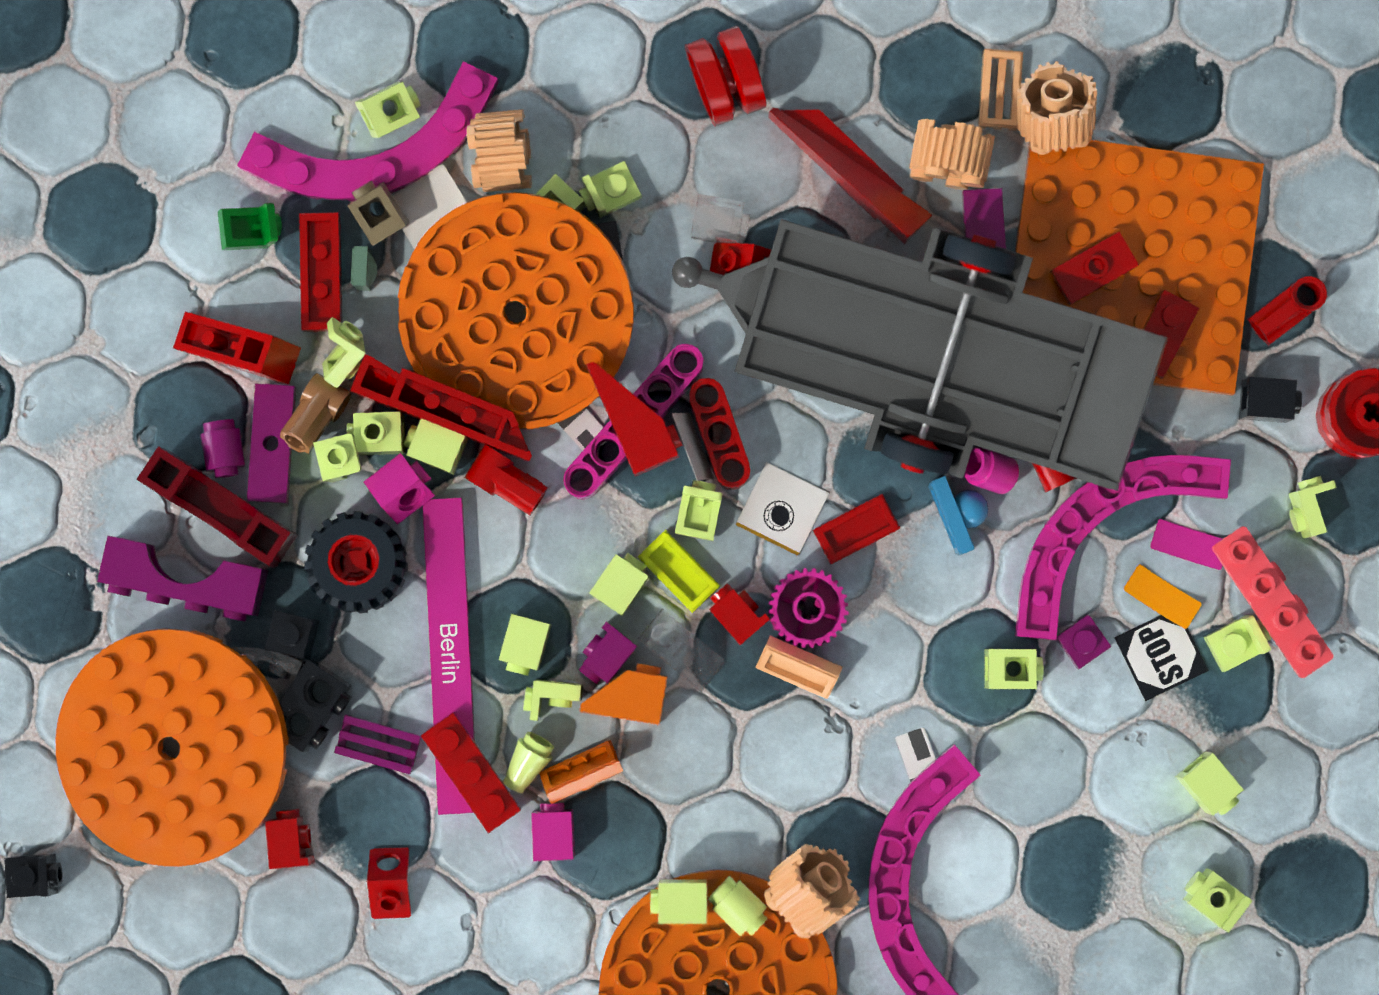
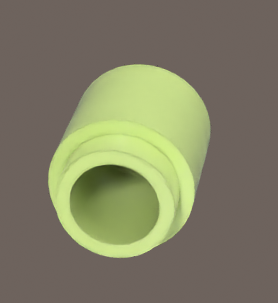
[708,876,767,936]

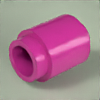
[964,447,1019,494]

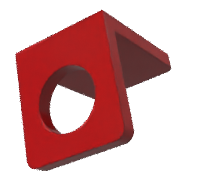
[709,242,771,275]
[367,847,411,919]

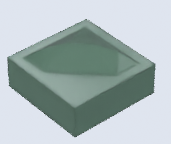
[351,246,377,291]

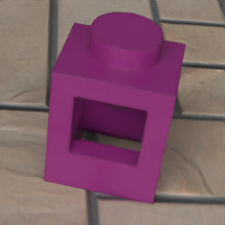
[579,621,638,684]

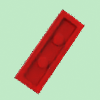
[299,212,342,332]
[420,712,522,833]

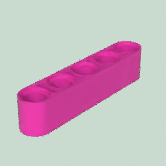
[563,344,703,500]

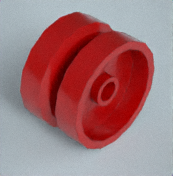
[685,25,767,127]
[1316,368,1379,459]

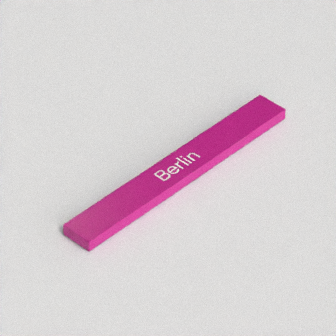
[423,498,475,815]

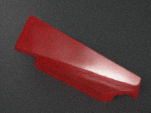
[768,108,933,244]
[350,354,532,462]

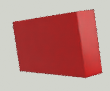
[812,494,900,565]

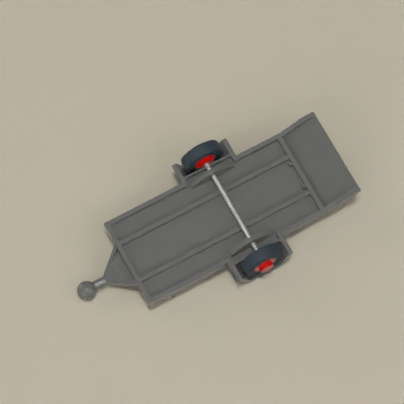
[672,219,1168,491]

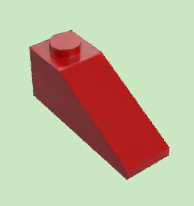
[173,311,301,385]
[586,361,683,477]

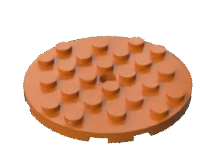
[398,192,634,429]
[55,628,288,867]
[599,869,838,995]

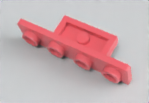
[1212,526,1334,678]

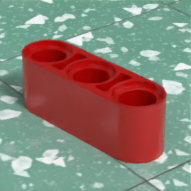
[689,378,750,490]

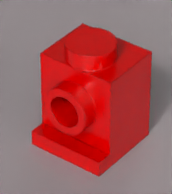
[709,583,770,645]
[265,809,315,869]

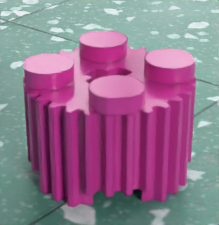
[768,568,849,648]

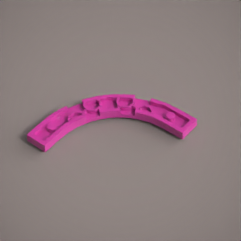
[237,61,499,201]
[1015,455,1231,640]
[868,744,981,995]

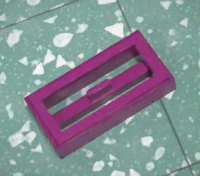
[334,715,422,775]

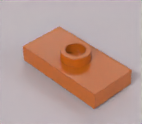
[540,740,623,804]

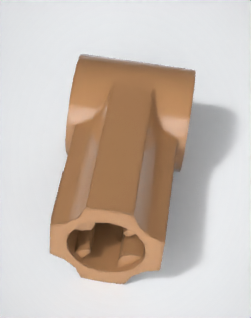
[280,373,352,454]

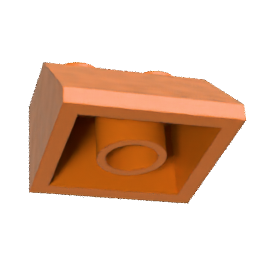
[579,663,668,725]

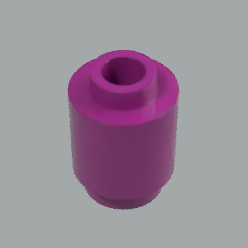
[200,419,245,478]

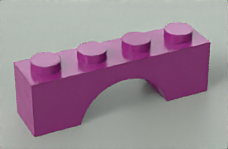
[97,536,269,622]

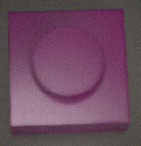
[1056,614,1112,669]

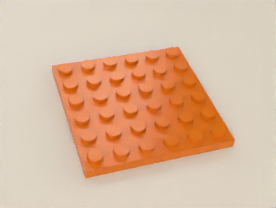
[1015,140,1264,396]

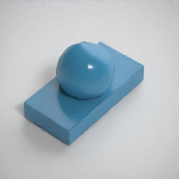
[928,476,989,556]

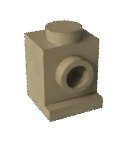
[347,180,409,246]

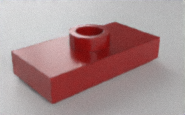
[1050,231,1139,306]

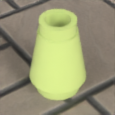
[503,732,554,793]

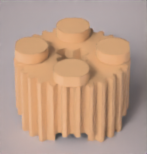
[1017,61,1097,155]
[467,109,532,192]
[909,119,995,190]
[764,843,860,938]

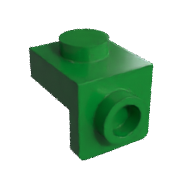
[217,203,282,250]

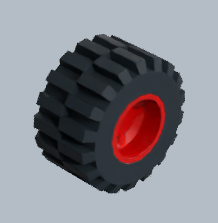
[304,511,408,614]

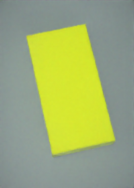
[638,529,720,613]

